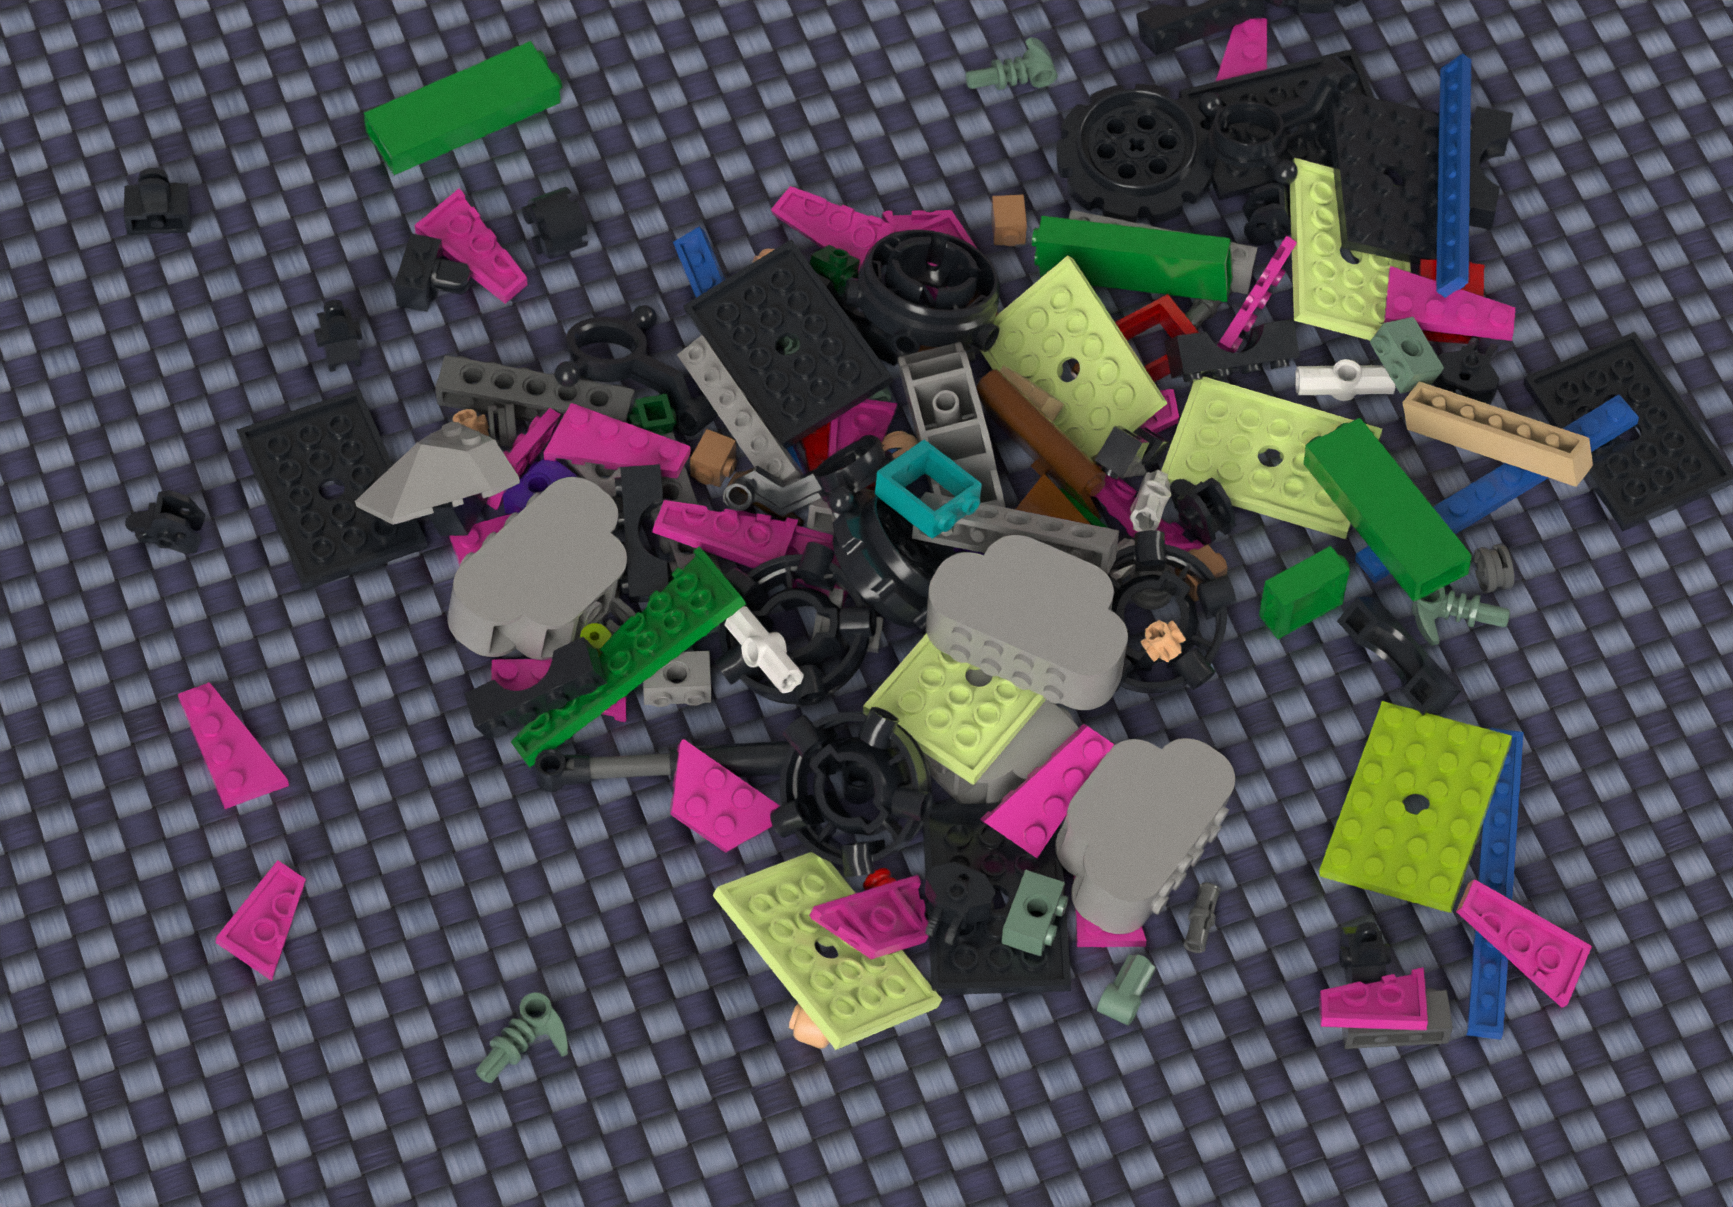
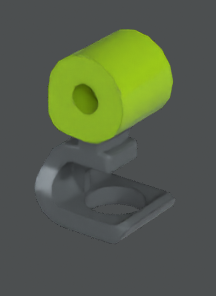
[580,598,636,656]

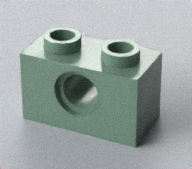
[1370,317,1444,394]
[1002,870,1068,956]

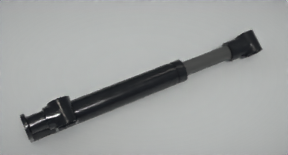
[535,737,910,805]

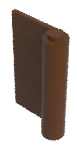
[976,369,1106,519]

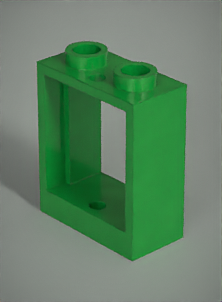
[1259,546,1350,640]

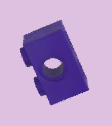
[503,458,577,515]

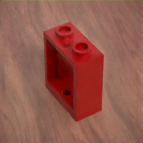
[1115,294,1199,382]

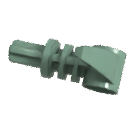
[965,37,1058,90]
[1411,587,1510,646]
[476,992,568,1083]

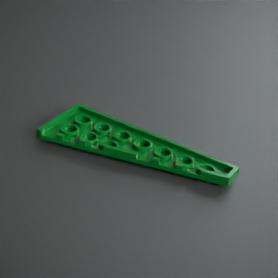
[511,546,746,767]

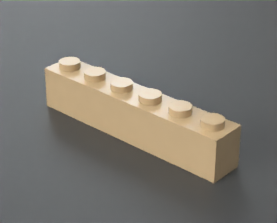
[1403,381,1593,487]

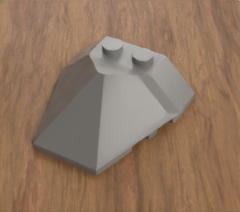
[355,422,520,525]

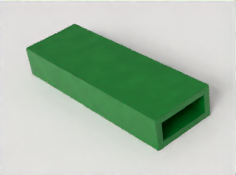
[364,41,563,175]
[1032,216,1233,302]
[1303,418,1472,602]

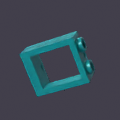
[875,439,982,539]

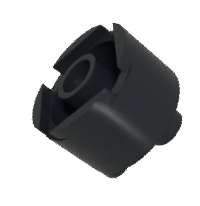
[522,187,588,259]

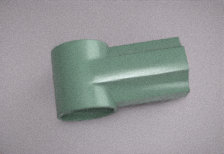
[1097,954,1155,1026]

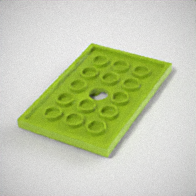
[1319,701,1512,913]

